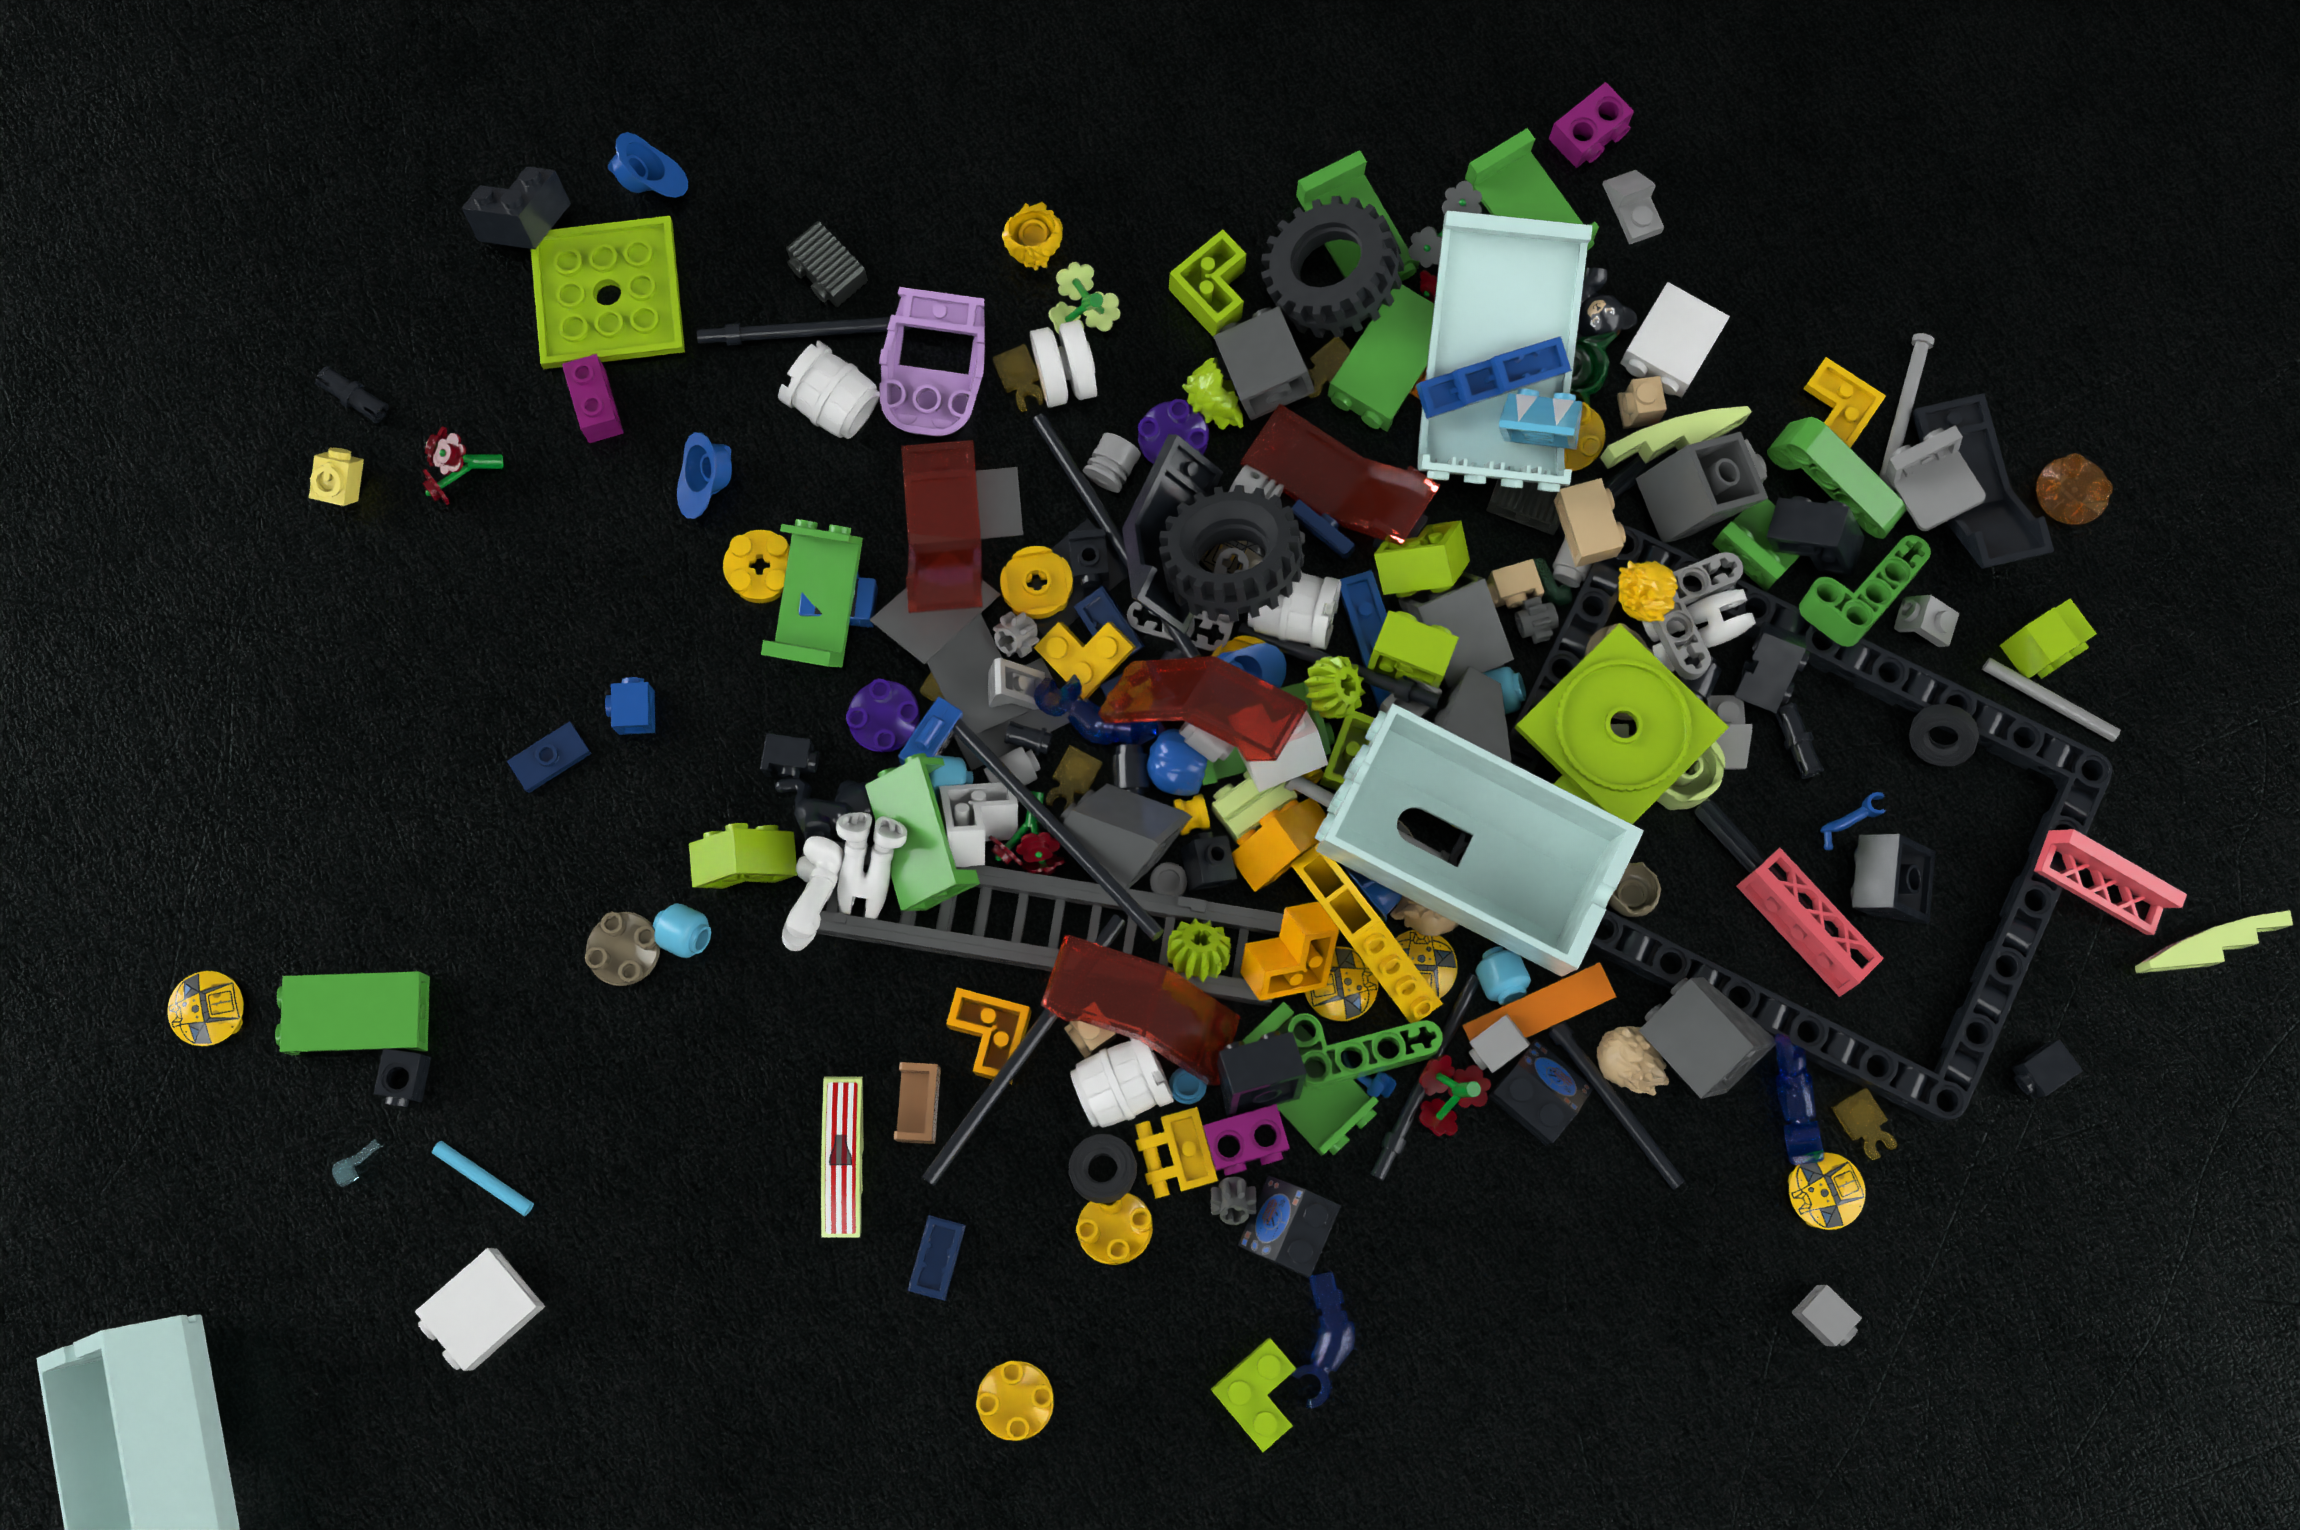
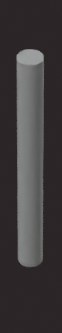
[1982,658,2121,742]

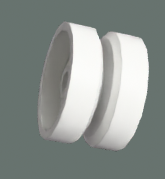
[1030,320,1097,408]

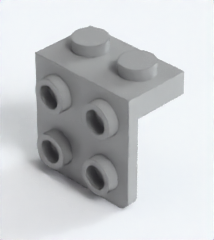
[1885,425,1986,531]

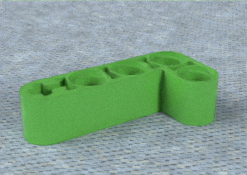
[1767,417,1907,539]
[1799,535,1931,647]
[1288,1013,1443,1089]

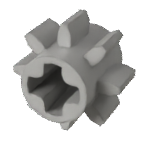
[993,611,1039,658]

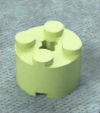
[1656,741,1725,810]

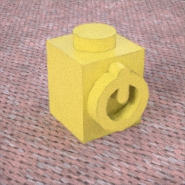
[309,448,364,506]

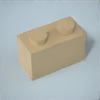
[1554,478,1626,567]

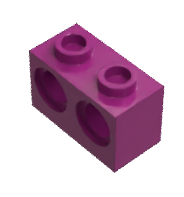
[1549,82,1634,168]
[562,354,624,443]
[1203,1104,1290,1176]

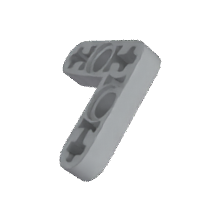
[1127,548,1249,651]
[1651,552,1743,680]

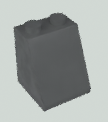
[1214,306,1316,421]
[1635,432,1768,543]
[1398,571,1514,688]
[1429,666,1511,762]
[1059,783,1192,890]
[1639,977,1778,1099]

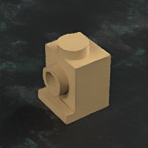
[1617,376,1667,429]
[1487,559,1545,609]
[1064,1002,1116,1059]

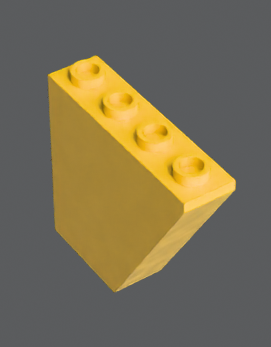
[1291,843,1443,1023]

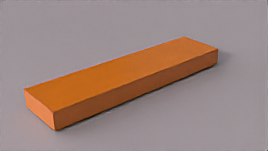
[1462,962,1616,1041]

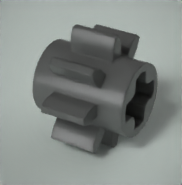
[1515,596,1559,644]
[1211,1177,1257,1225]

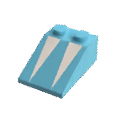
[1499,389,1583,450]

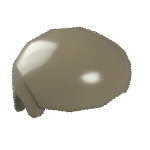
[1607,862,1661,917]

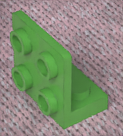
[1712,499,1800,591]

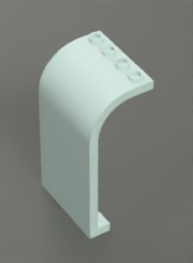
[1418,211,1592,492]

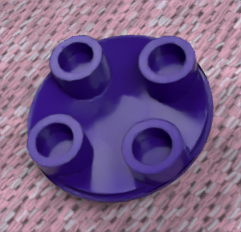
[1138,399,1209,465]
[846,679,920,752]

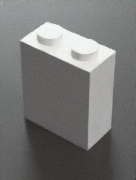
[1620,282,1730,398]
[415,1248,545,1371]

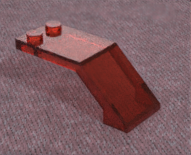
[1240,404,1440,546]
[901,440,983,614]
[1098,656,1308,762]
[1041,935,1240,1085]

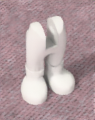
[1642,589,1756,672]
[836,812,907,919]
[782,836,845,951]

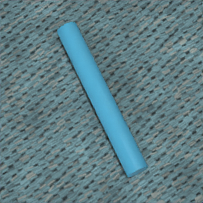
[432,1141,534,1216]

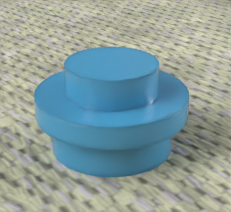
[1169,1066,1207,1104]

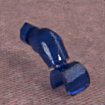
[1033,674,1158,745]
[1775,1033,1824,1165]
[1291,1272,1355,1408]

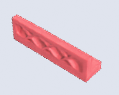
[2034,829,2187,935]
[1737,848,1884,997]

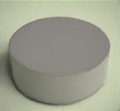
[1150,862,1187,897]

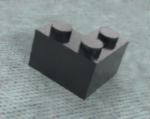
[461,167,571,249]
[1766,496,1865,576]

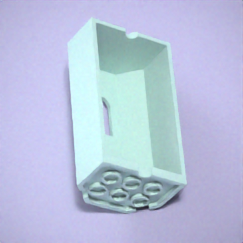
[1314,704,1644,977]
[36,1315,240,1530]

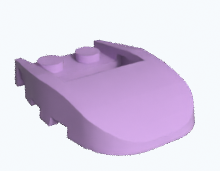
[879,287,985,436]

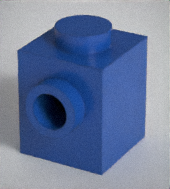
[605,677,655,735]

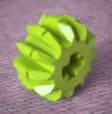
[1304,656,1365,719]
[1167,918,1231,982]

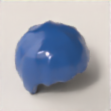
[1147,728,1207,797]

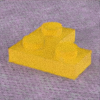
[1804,357,1886,448]
[1034,622,1137,699]

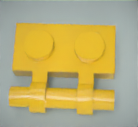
[1135,1107,1218,1199]

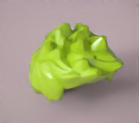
[1182,358,1243,430]

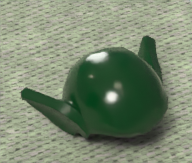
[1570,331,1617,407]

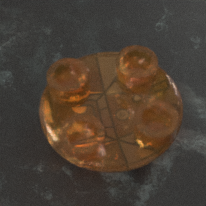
[2036,453,2113,525]

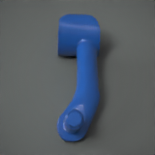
[1820,792,1886,850]
[1327,1041,1396,1098]

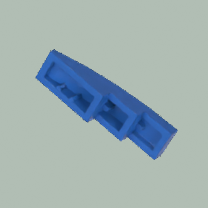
[1416,336,1572,419]

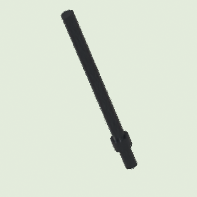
[697,317,911,346]
[1238,622,1442,710]
[1370,974,1480,1181]
[1548,1021,1685,1190]

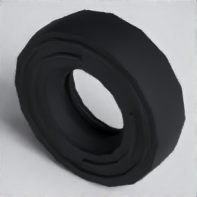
[1909,704,1979,766]
[1069,1134,1137,1203]

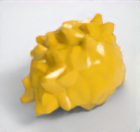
[1002,202,1063,271]
[1618,560,1678,622]

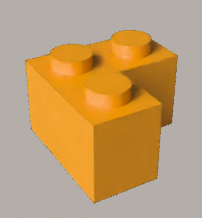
[1232,798,1327,892]
[1240,902,1339,1001]
[946,988,1032,1085]

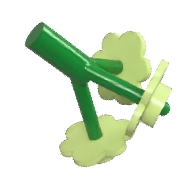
[1049,262,1121,334]

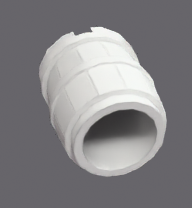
[778,341,880,439]
[1248,571,1341,650]
[1070,1031,1174,1128]

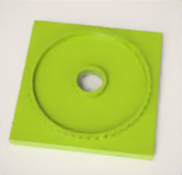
[531,216,685,369]
[1515,623,1729,824]

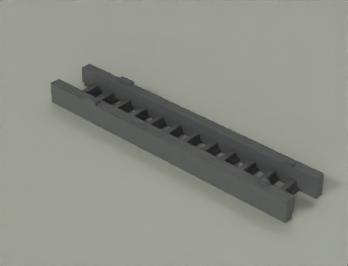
[792,841,1283,1007]

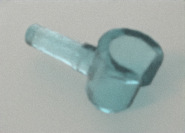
[332,1139,380,1187]

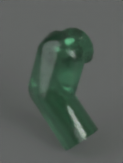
[1534,558,1572,608]

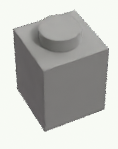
[1469,1014,1530,1073]
[1792,1285,1862,1346]

